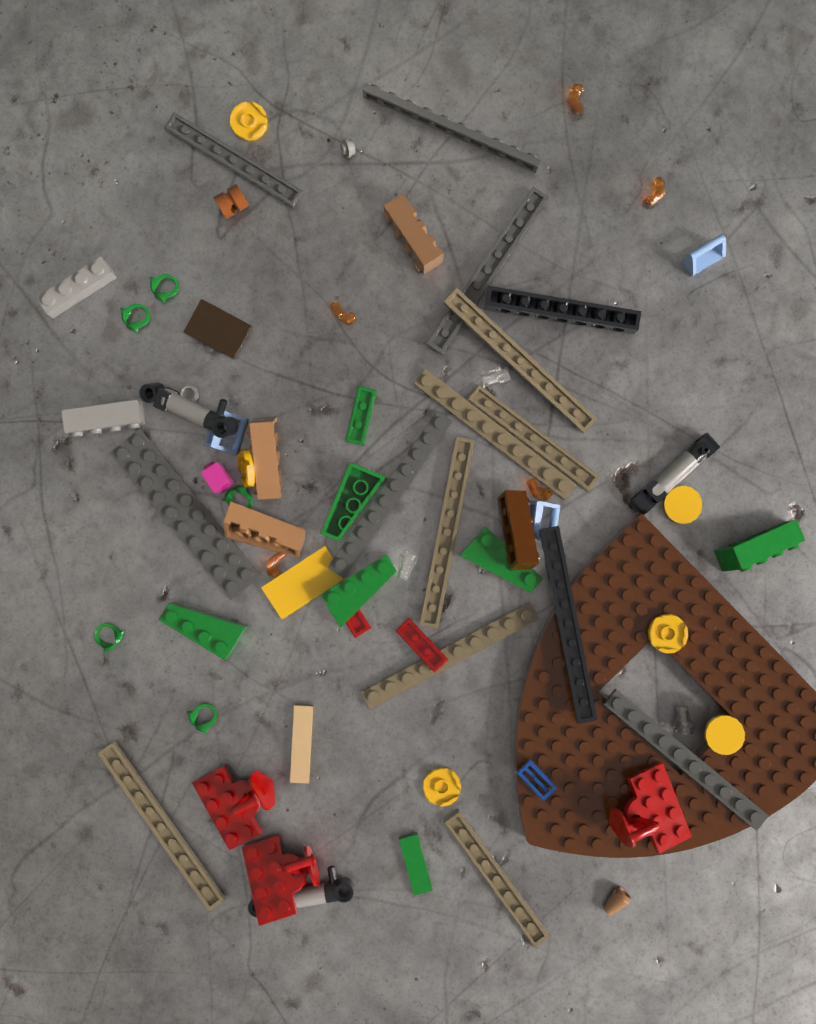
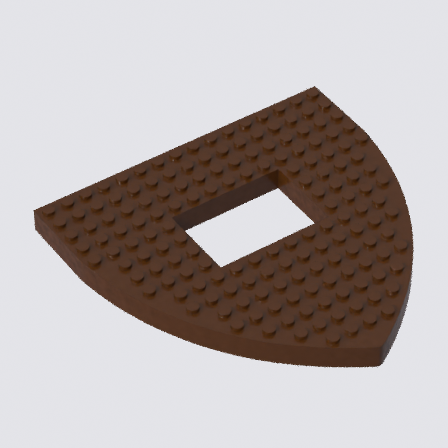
[514,513,816,858]

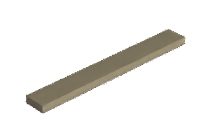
[467,384,600,492]
[443,809,550,948]

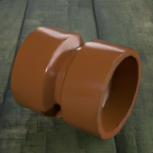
[213,184,249,220]

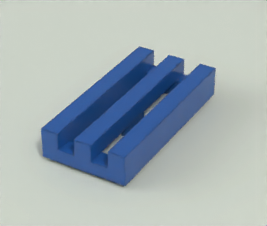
[515,758,557,801]

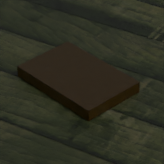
[183,299,252,360]

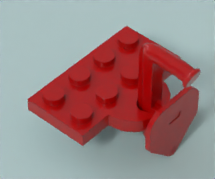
[609,762,692,854]
[192,765,275,850]
[241,835,320,926]

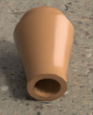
[603,887,631,916]

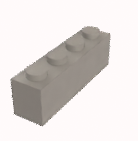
[36,256,117,318]
[61,399,145,437]

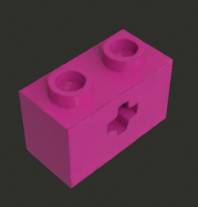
[201,461,236,494]

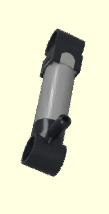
[139,382,238,438]
[629,432,720,515]
[248,866,355,918]

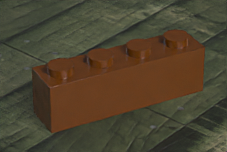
[497,490,540,570]

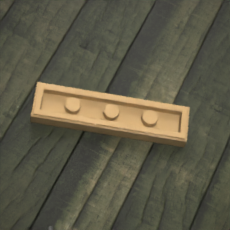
[290,704,314,784]

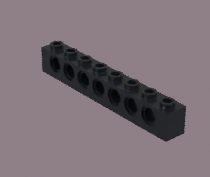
[484,286,642,335]

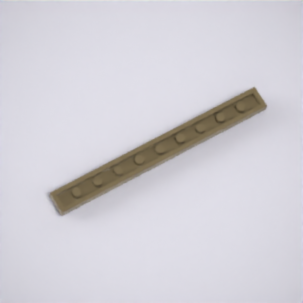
[443,288,597,433]
[414,368,577,500]
[419,437,475,629]
[361,602,539,709]
[97,741,225,912]

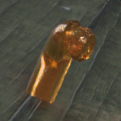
[568,84,584,114]
[645,177,665,206]
[330,302,357,325]
[526,478,553,500]
[266,552,286,578]

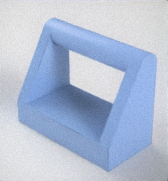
[682,234,726,277]
[205,409,248,455]
[529,500,560,541]

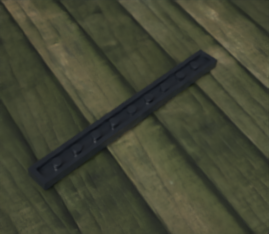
[539,526,597,724]

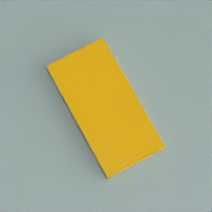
[261,546,346,619]

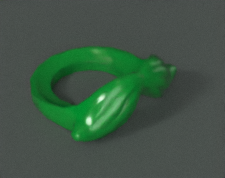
[150,274,179,303]
[120,303,150,333]
[222,485,253,509]
[94,623,124,653]
[187,703,218,734]

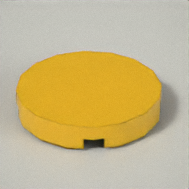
[230,102,268,141]
[237,449,255,488]
[663,486,702,524]
[648,614,688,653]
[704,715,745,755]
[423,767,461,807]

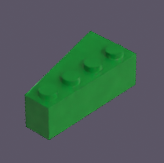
[320,462,386,541]
[714,519,805,572]
[459,527,544,593]
[320,555,397,628]
[159,602,248,661]

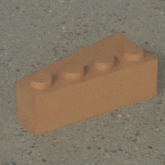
[382,194,444,275]
[247,416,283,500]
[223,502,306,558]

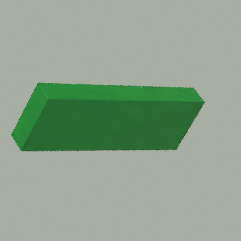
[345,386,377,446]
[399,833,433,896]

